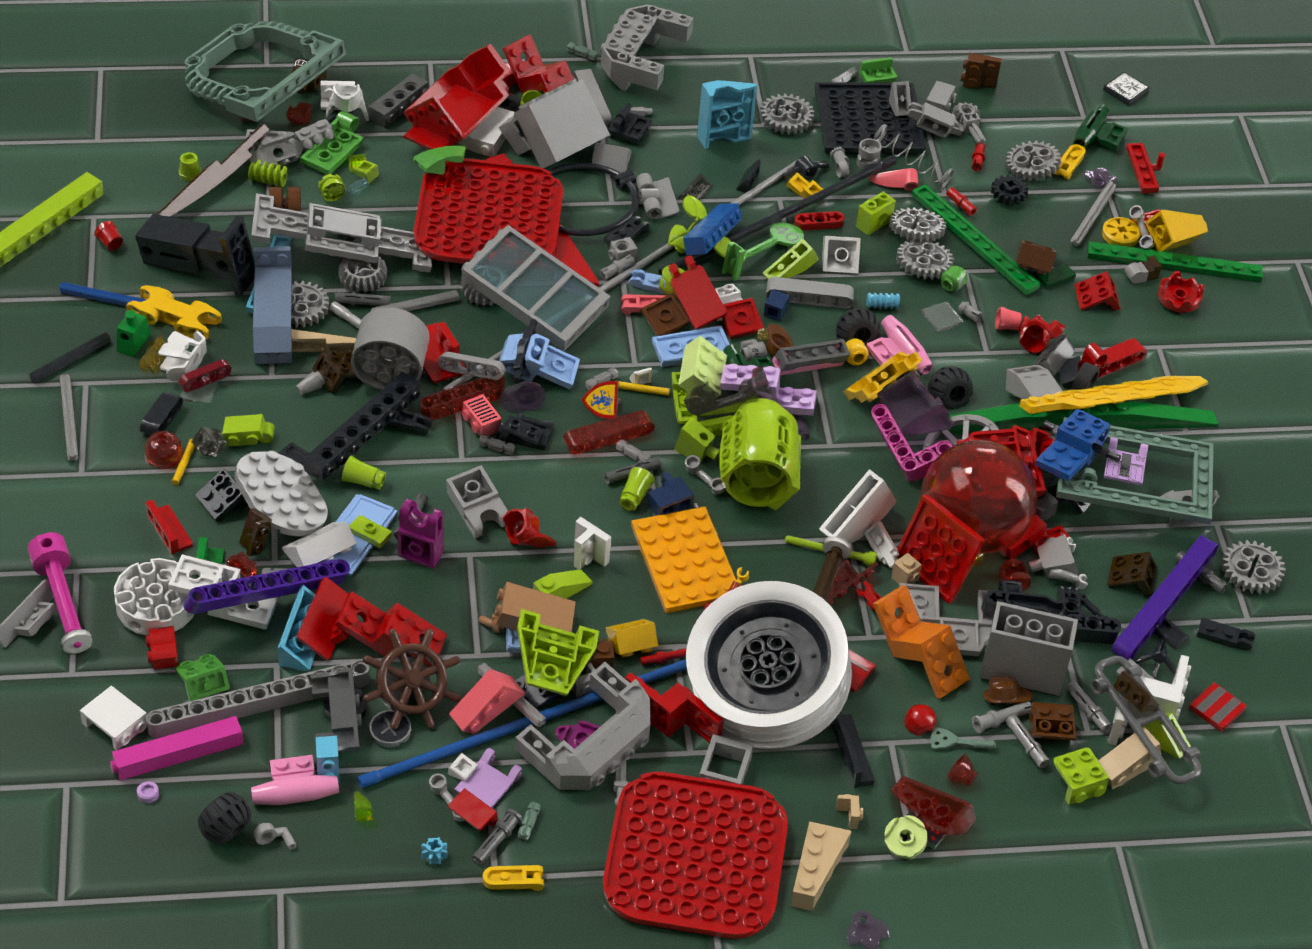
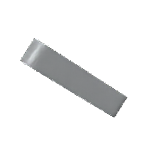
[573,69,612,127]
[766,277,854,309]

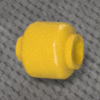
[846,339,869,366]

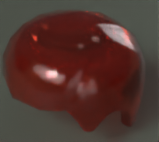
[285,102,312,124]

